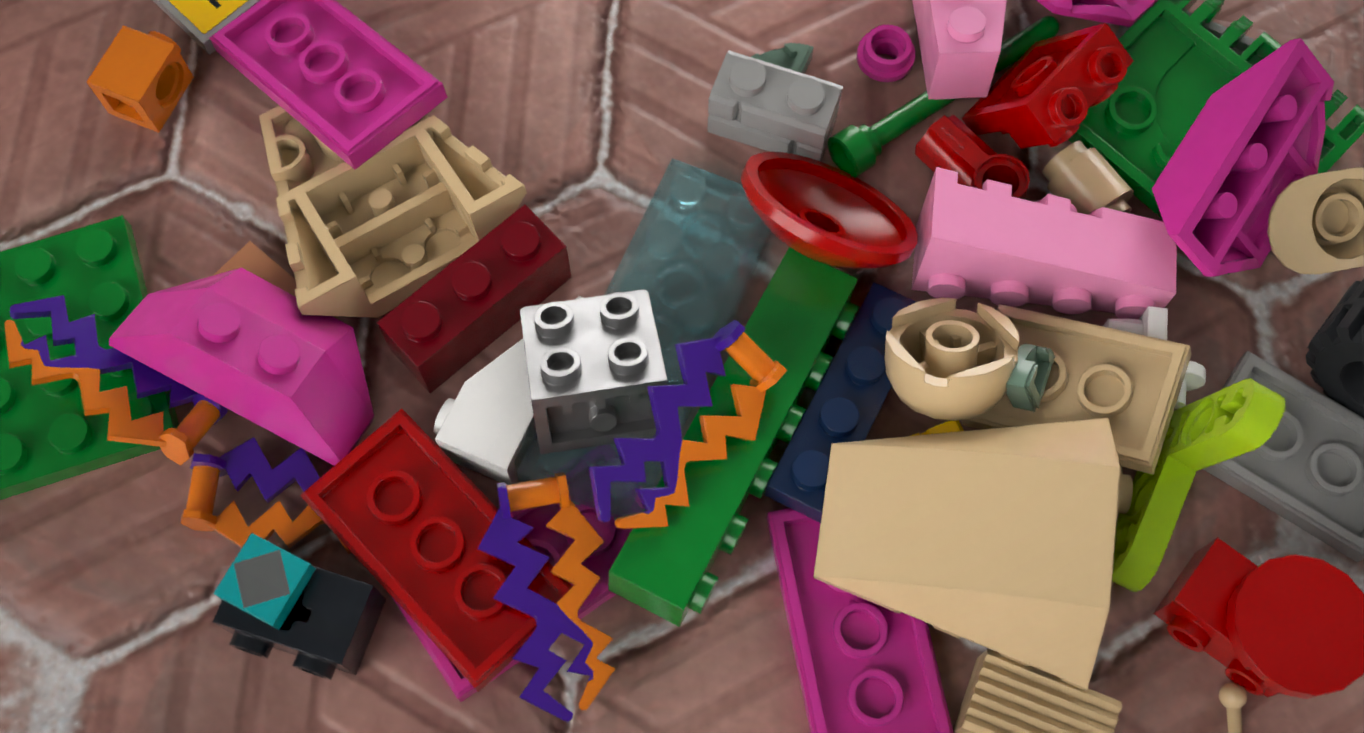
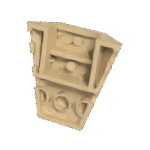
[259,106,527,318]
[813,418,1120,690]

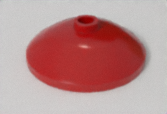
[741,152,918,268]

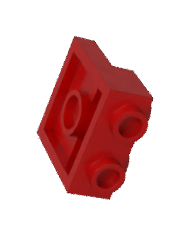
[961,23,1134,149]

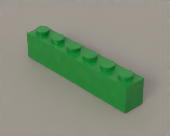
[608,247,860,627]

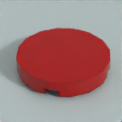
[1226,554,1364,699]

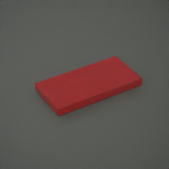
[300,408,572,692]

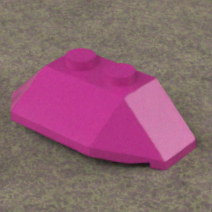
[1152,38,1334,277]
[109,267,374,466]

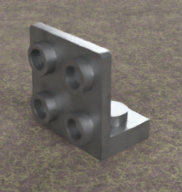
[520,290,668,455]

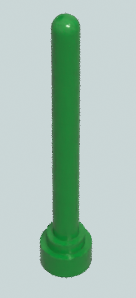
[827,16,1060,178]

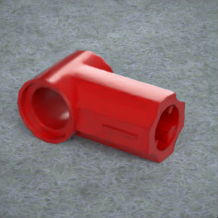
[915,114,1030,199]

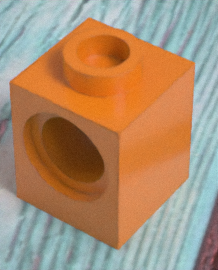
[86,25,194,133]

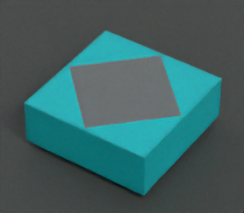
[213,533,316,630]

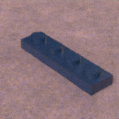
[764,282,916,523]

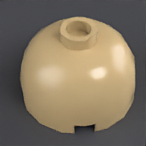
[885,297,1019,421]

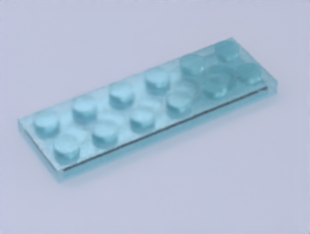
[516,158,772,521]

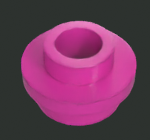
[857,24,916,82]

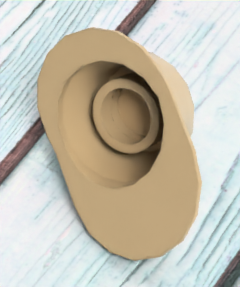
[1267,167,1364,275]

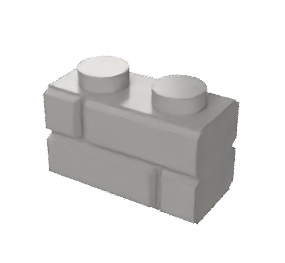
[707,51,843,161]

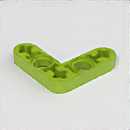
[1112,378,1285,592]

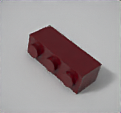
[377,204,572,394]

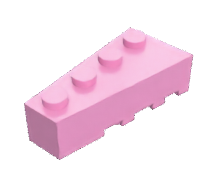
[912,0,1007,100]
[912,167,1177,320]

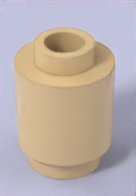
[1042,141,1134,215]

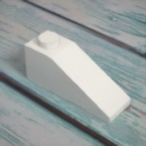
[434,296,583,485]

